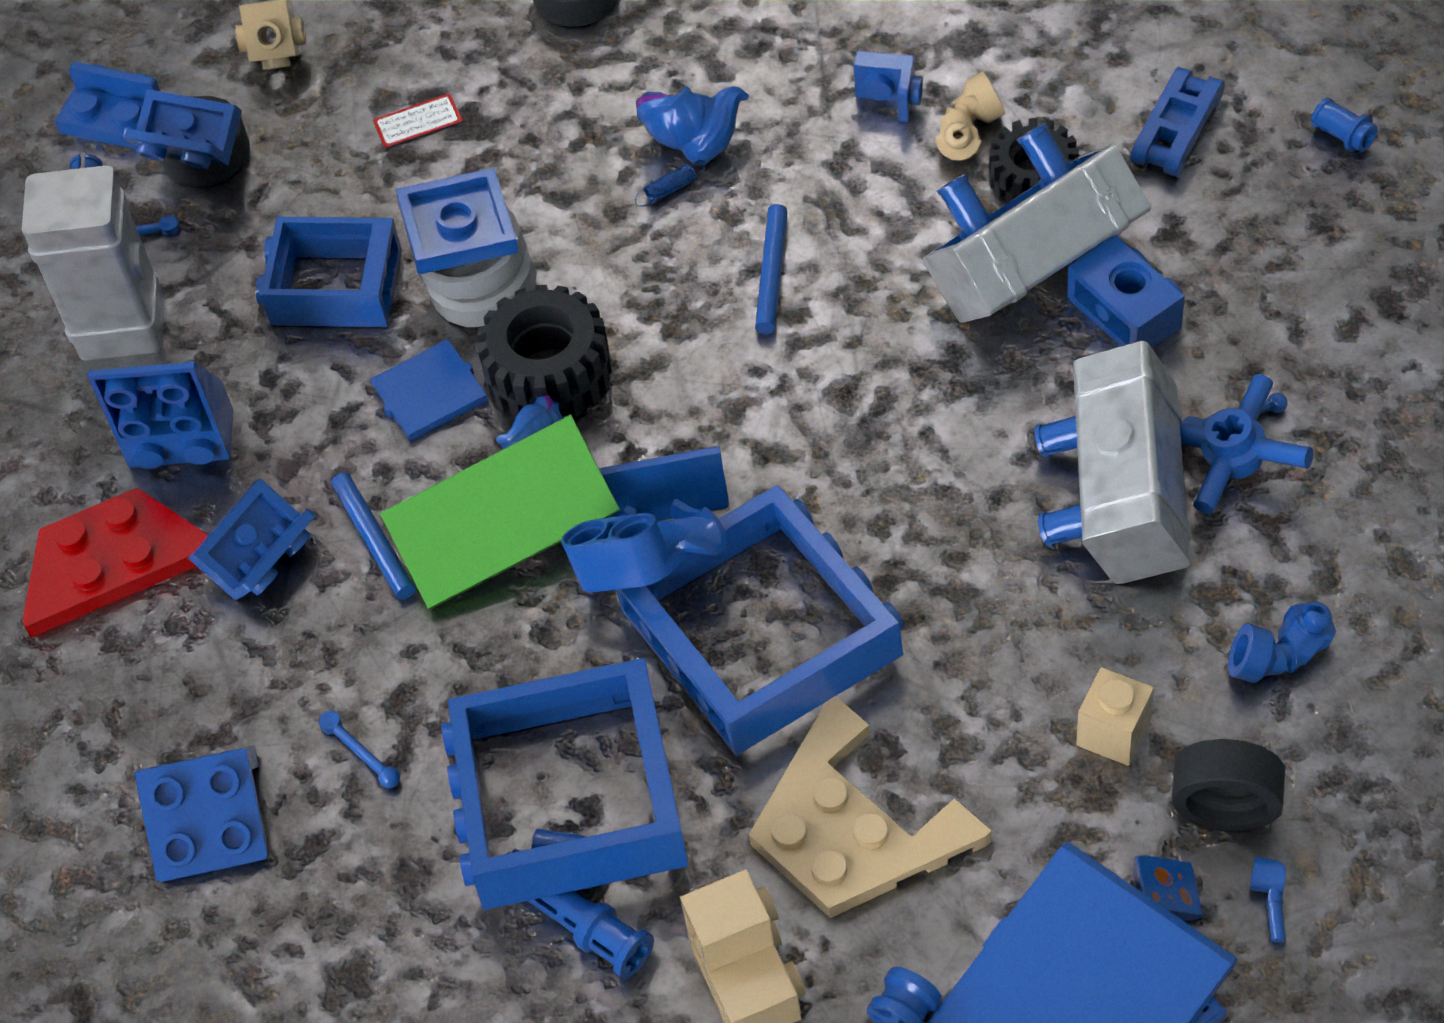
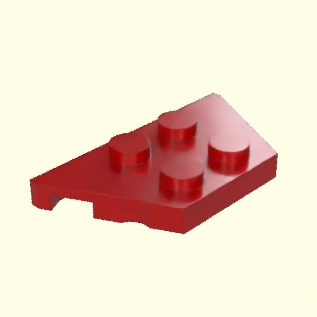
[22,487,208,638]

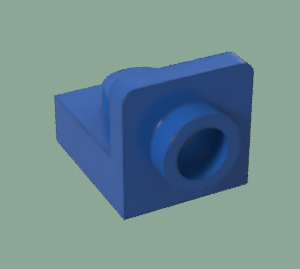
[854,51,923,122]

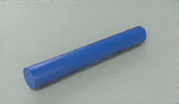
[755,204,788,334]
[331,472,416,600]

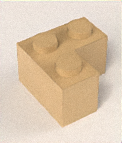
[680,869,806,1023]

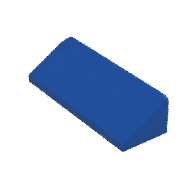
[599,447,729,521]

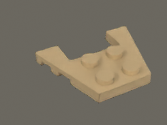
[749,696,992,918]

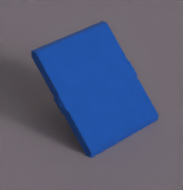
[928,841,1238,1023]

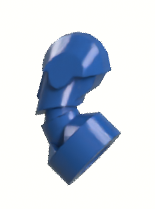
[1228,601,1336,683]

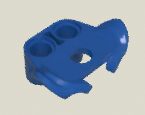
[561,499,727,592]

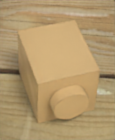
[1076,667,1154,766]

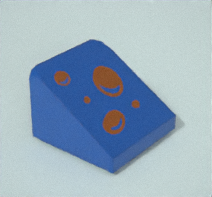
[1133,855,1203,921]

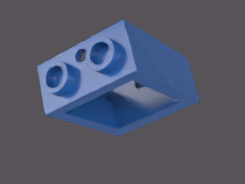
[256,217,402,327]

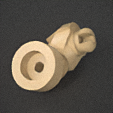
[936,71,1005,161]

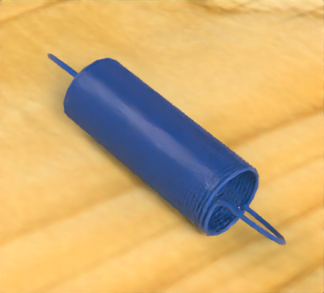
[635,161,705,207]

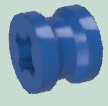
[867,967,942,1023]

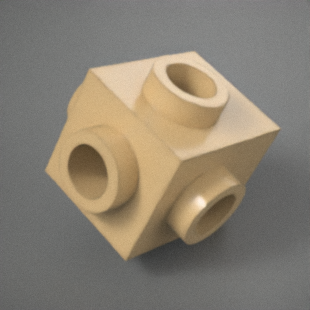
[236,0,306,70]

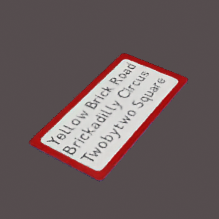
[373,93,462,148]

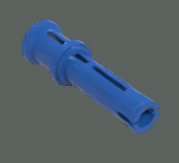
[506,848,654,979]

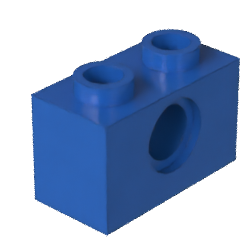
[1067,236,1185,348]

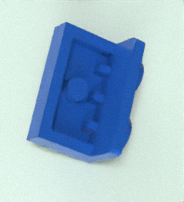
[122,89,242,169]
[188,478,316,601]

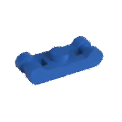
[1131,67,1225,177]

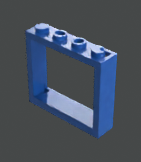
[616,485,904,756]
[441,658,688,910]

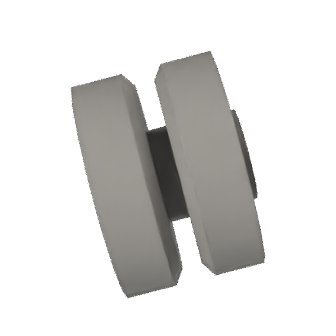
[421,208,537,327]

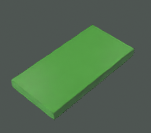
[380,415,621,609]

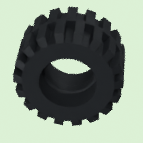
[477,285,612,418]

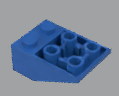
[88,362,233,469]

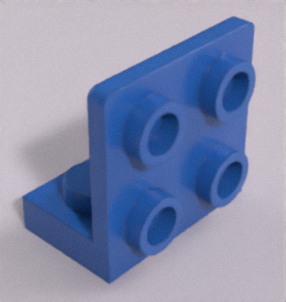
[134,745,269,882]

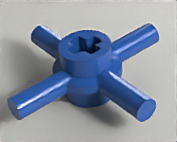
[1180,374,1313,514]

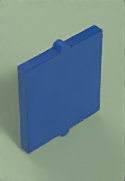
[370,339,488,441]

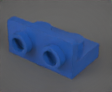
[55,61,160,150]

